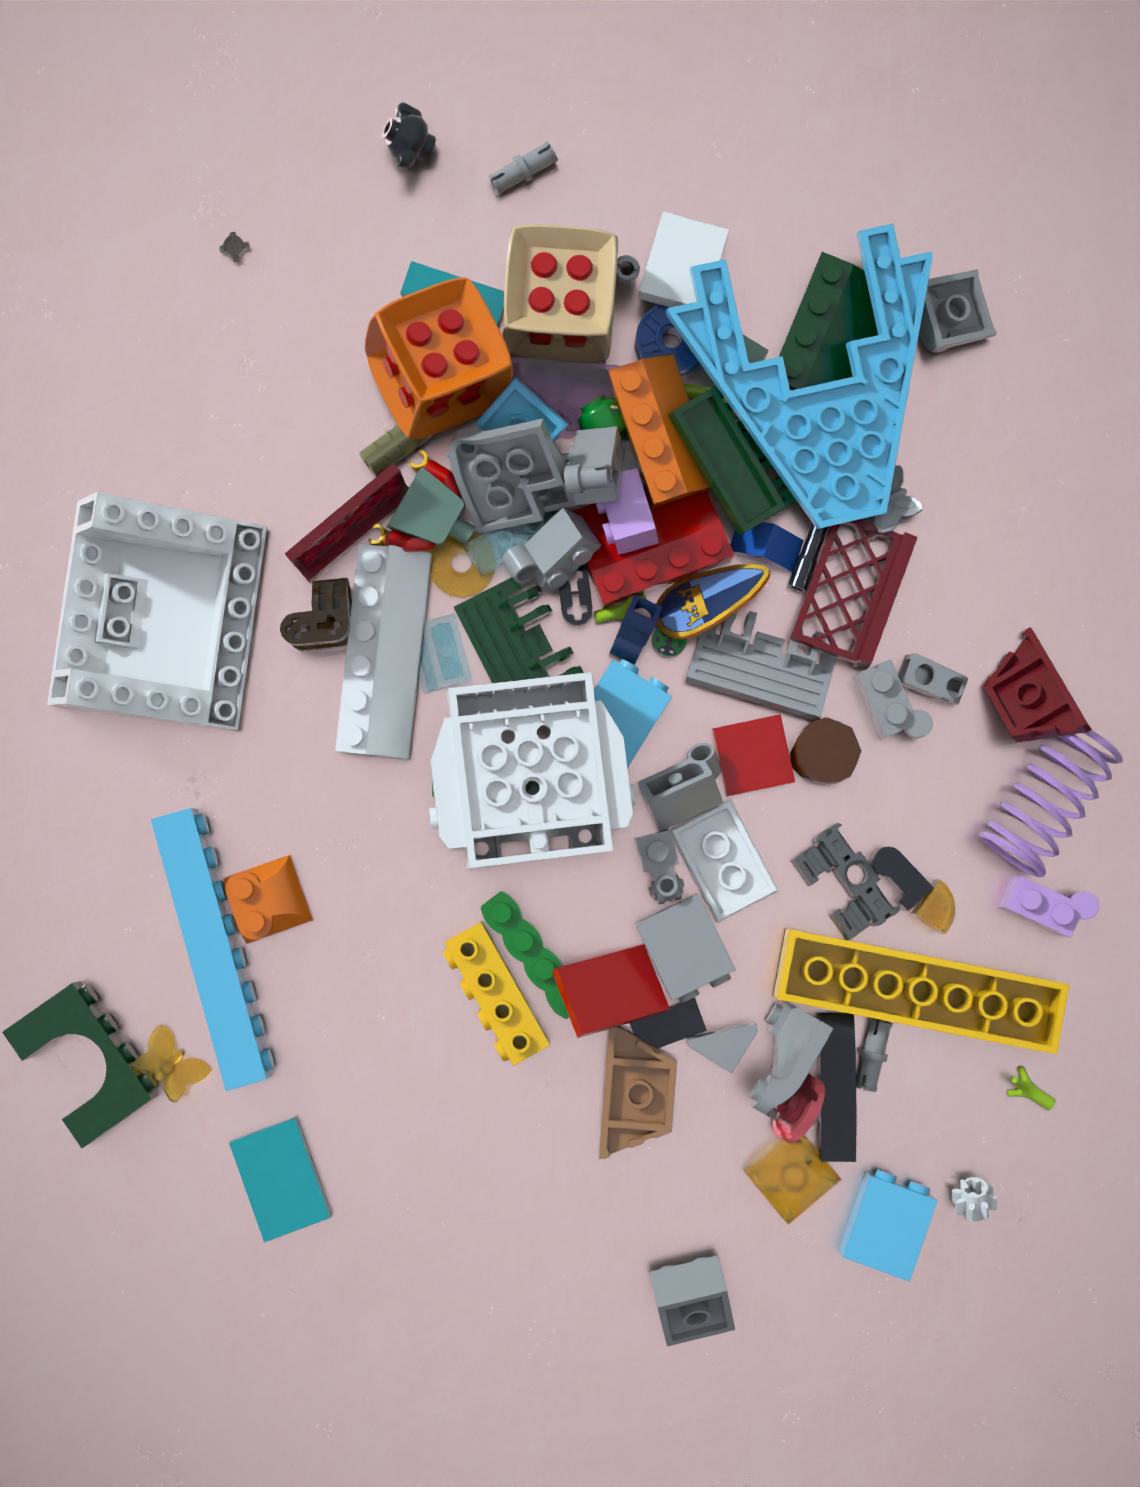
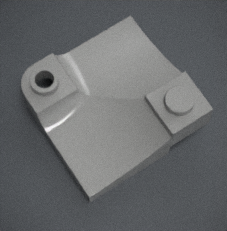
[449,419,578,534]
[750,1001,834,1119]

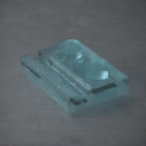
[419,613,473,693]

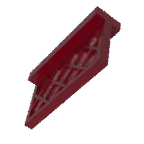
[284,462,409,583]
[790,519,918,670]

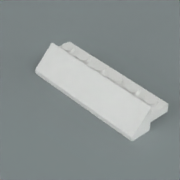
[335,544,432,759]

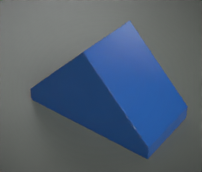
[730,522,804,573]

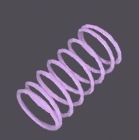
[979,730,1123,877]

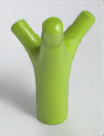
[594,595,647,624]
[1008,1066,1056,1111]

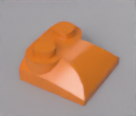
[223,855,313,944]

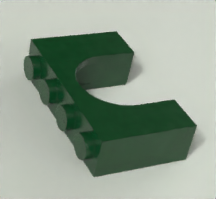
[2,981,159,1149]

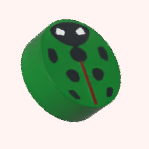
[652,627,687,658]

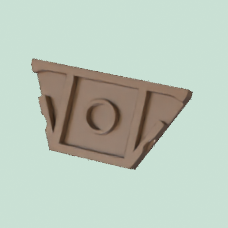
[599,1026,677,1159]

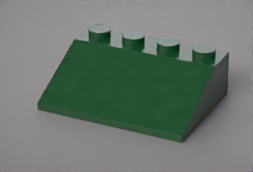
[779,252,878,391]

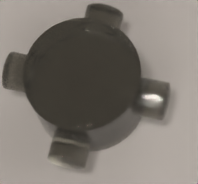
[219,232,250,262]

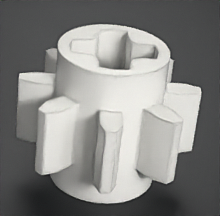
[952,1177,997,1222]

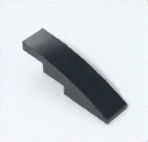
[817,1013,857,1162]

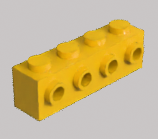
[442,921,550,1066]

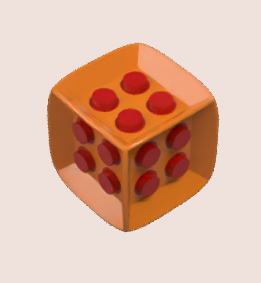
[364,277,513,440]

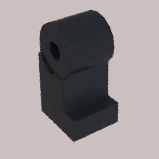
[869,847,934,911]

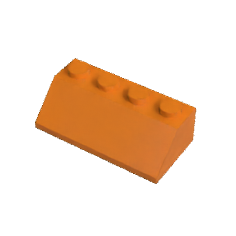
[608,354,711,509]

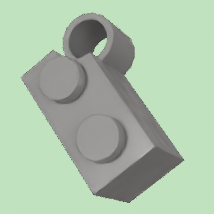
[502,508,601,592]
[638,743,724,832]

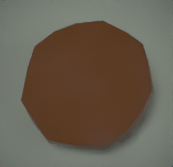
[790,717,862,784]

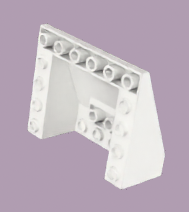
[47,492,267,730]

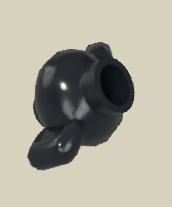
[382,102,436,169]

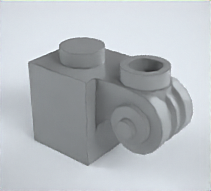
[634,829,684,905]

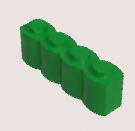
[481,891,569,1019]

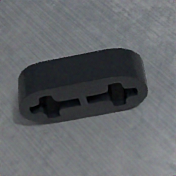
[559,565,593,627]

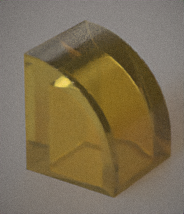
[911,879,955,934]

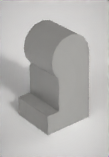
[898,653,968,705]

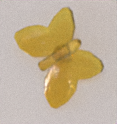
[132,1025,211,1103]

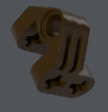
[280,578,352,652]

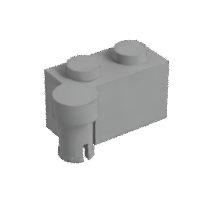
[564,426,625,505]
[853,659,933,740]

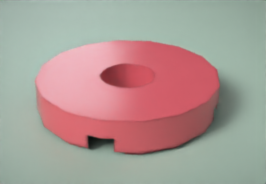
[773,1074,825,1143]

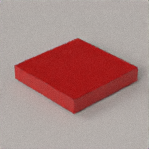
[712,714,795,796]

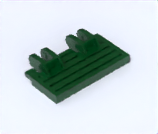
[668,386,795,535]
[454,577,584,683]

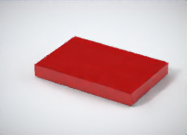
[552,944,670,1038]

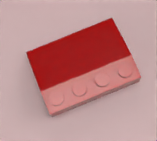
[571,485,734,609]

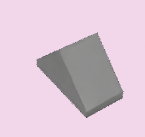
[686,1022,758,1074]

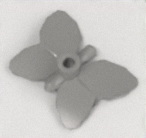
[874,465,923,534]

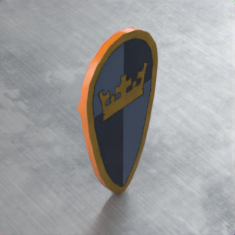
[656,564,770,639]

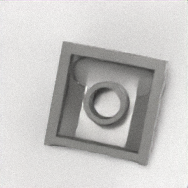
[919,269,997,353]

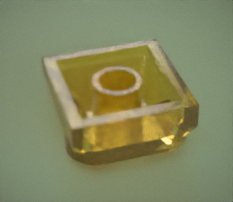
[743,1135,842,1225]

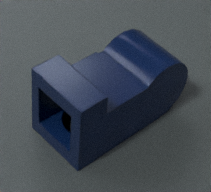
[609,594,662,664]

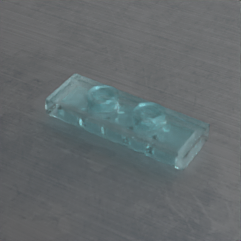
[464,509,561,577]

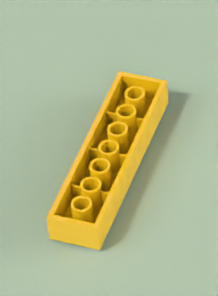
[773,928,1070,1054]

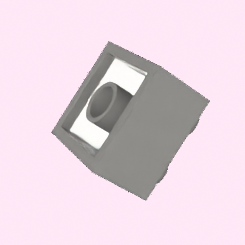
[649,1255,735,1346]

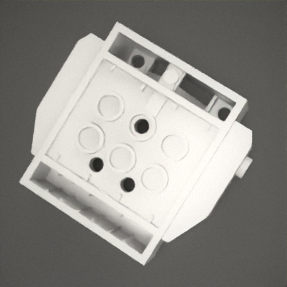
[429,672,636,868]

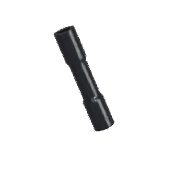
[787,523,829,593]

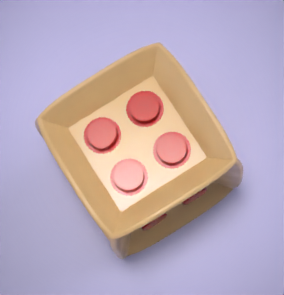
[503,224,619,362]

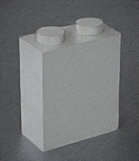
[634,893,736,1003]

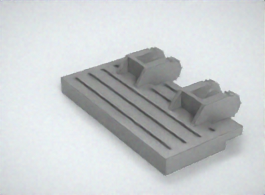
[685,611,837,721]

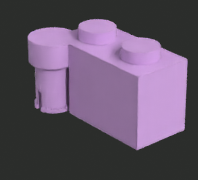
[596,468,658,555]
[998,876,1099,938]

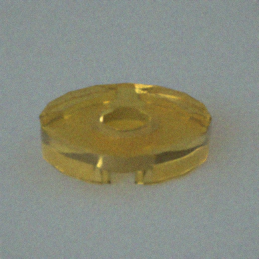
[429,531,496,598]

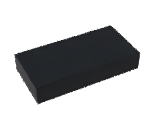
[630,997,707,1048]

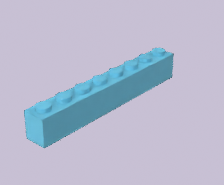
[151,808,275,1091]

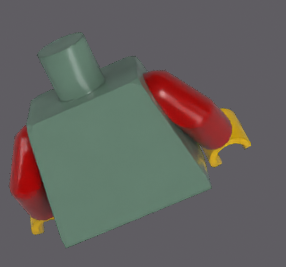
[368,450,475,552]

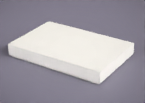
[637,212,729,307]
[670,799,779,923]

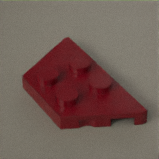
[984,627,1092,742]

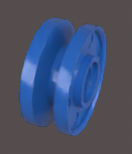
[634,304,700,378]

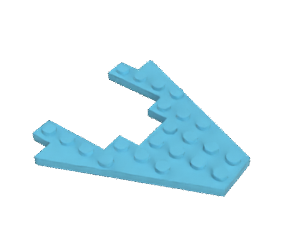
[665,224,933,529]

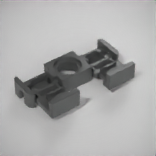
[790,823,900,940]

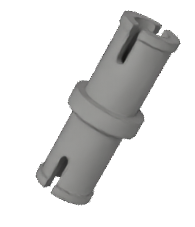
[488,141,558,195]
[616,255,640,283]
[856,1018,893,1092]

